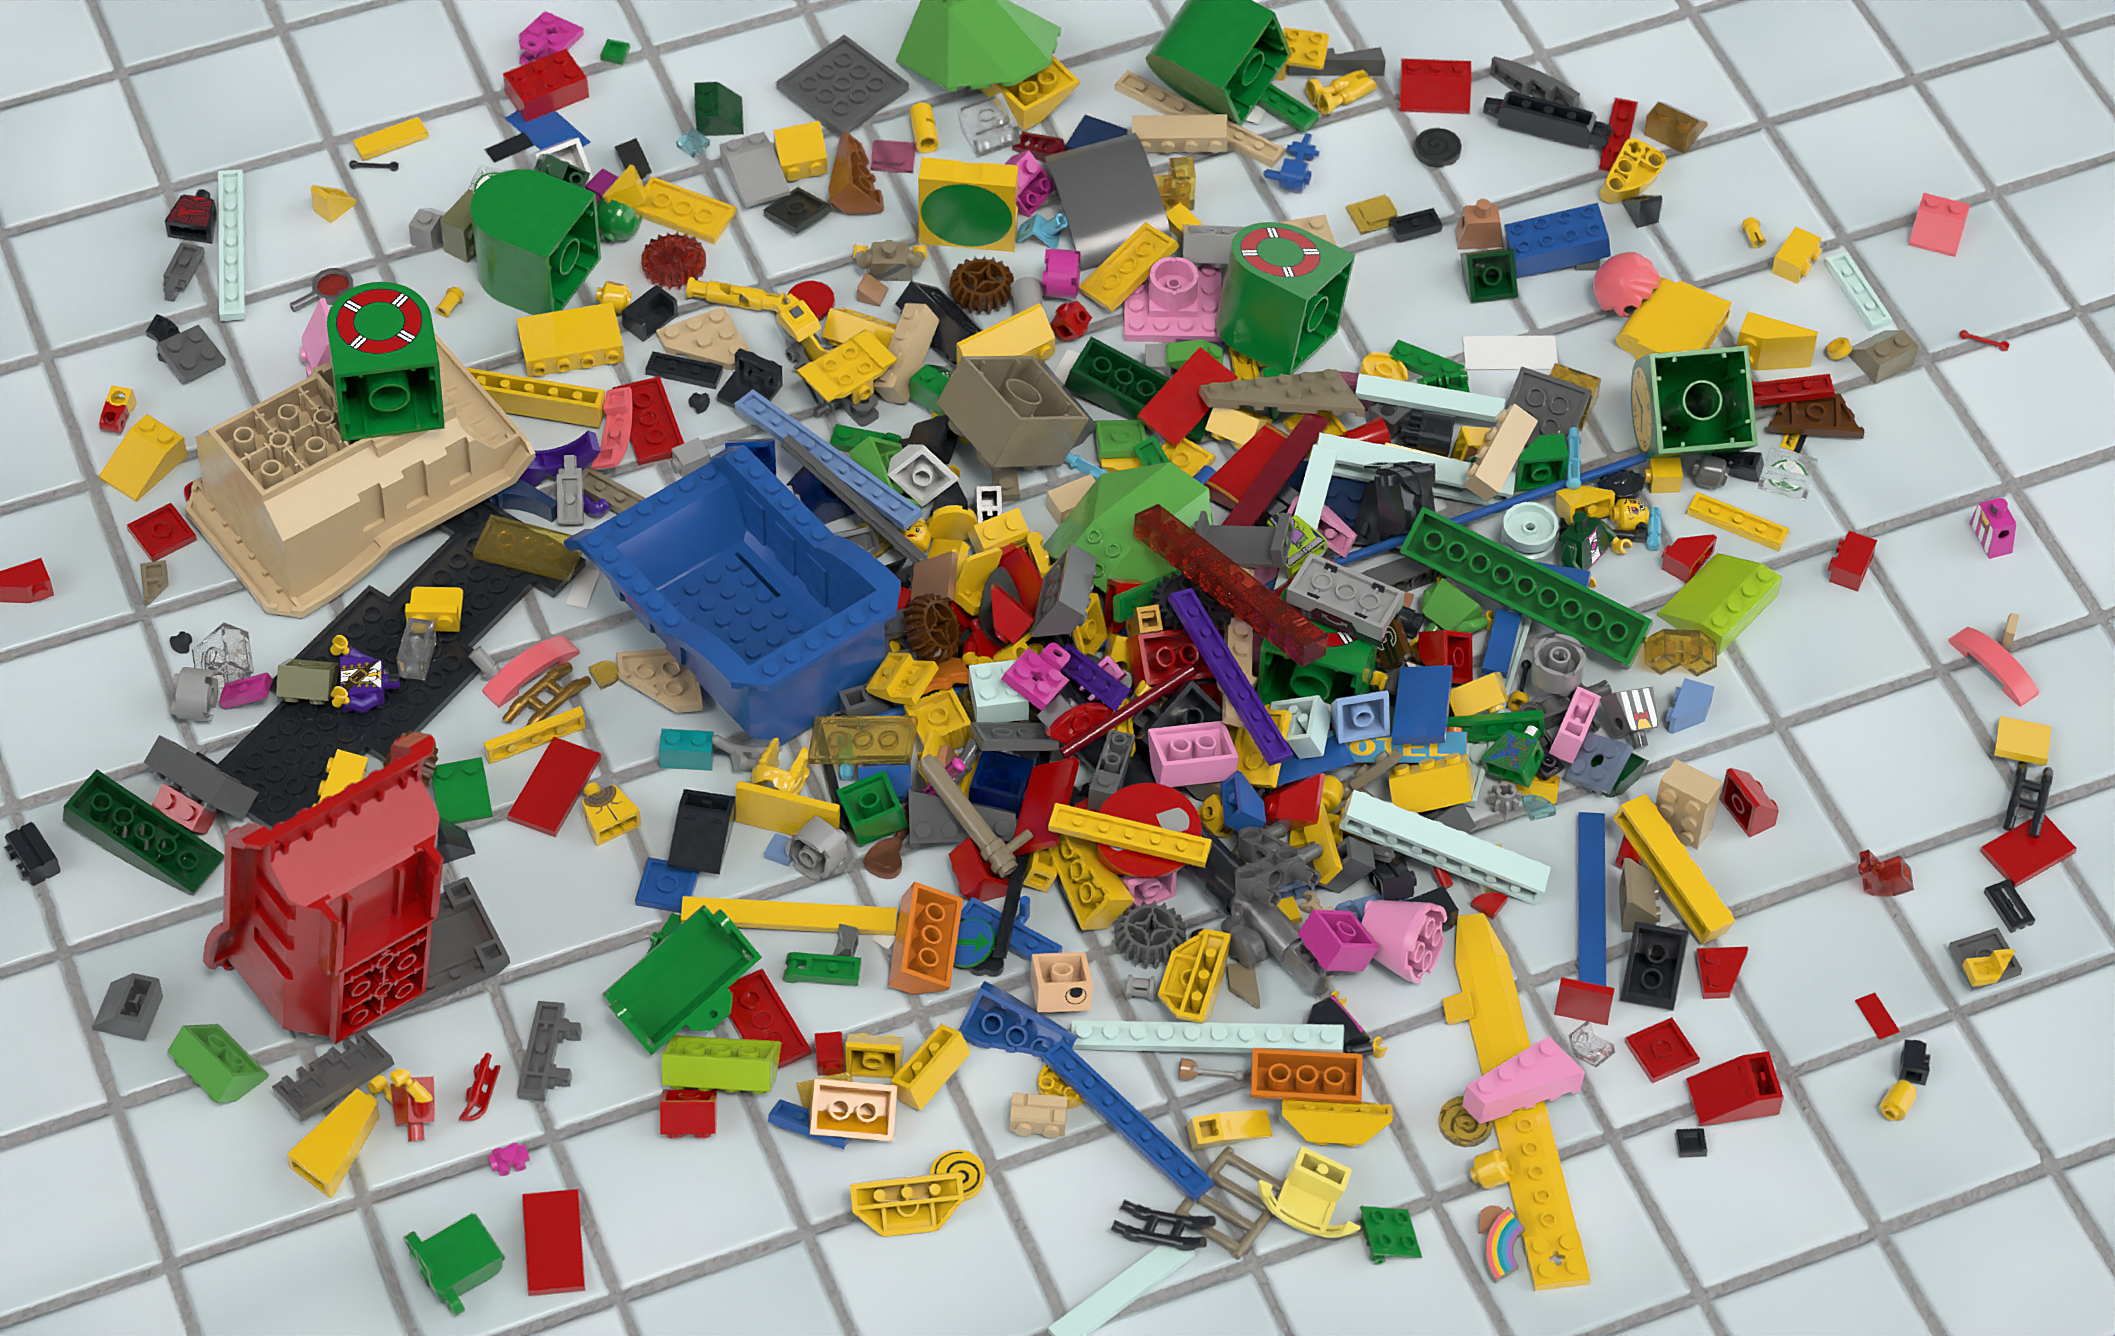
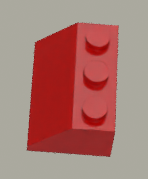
[1399,58,1472,114]
[1000,547,1043,617]

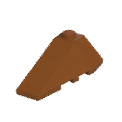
[829,130,884,214]

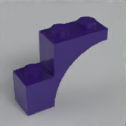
[520,430,601,487]

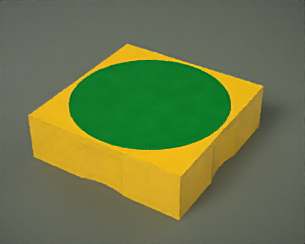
[918,157,1018,252]

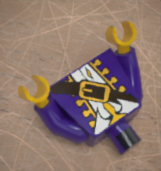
[330,635,400,713]

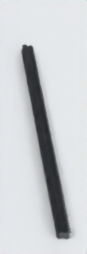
[992,751,1052,959]

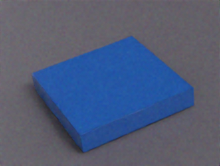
[635,857,700,913]

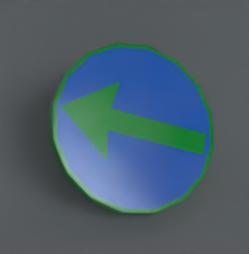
[954,918,995,968]

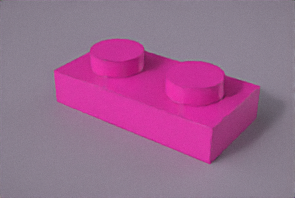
[218,672,273,709]

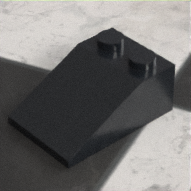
[1620,921,1689,1011]

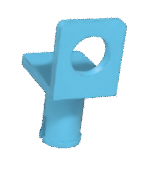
[1016,213,1068,249]

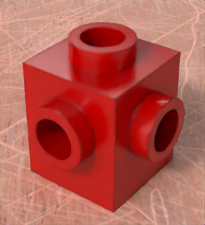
[1050,300,1093,342]

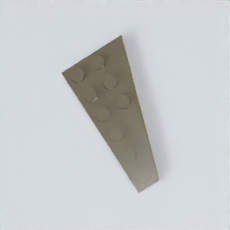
[1199,369,1365,417]

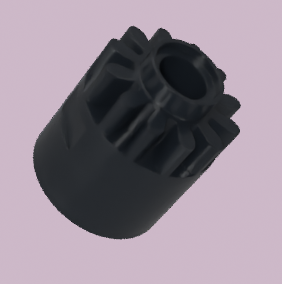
[1400,409,1455,457]

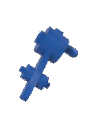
[1263,133,1320,192]

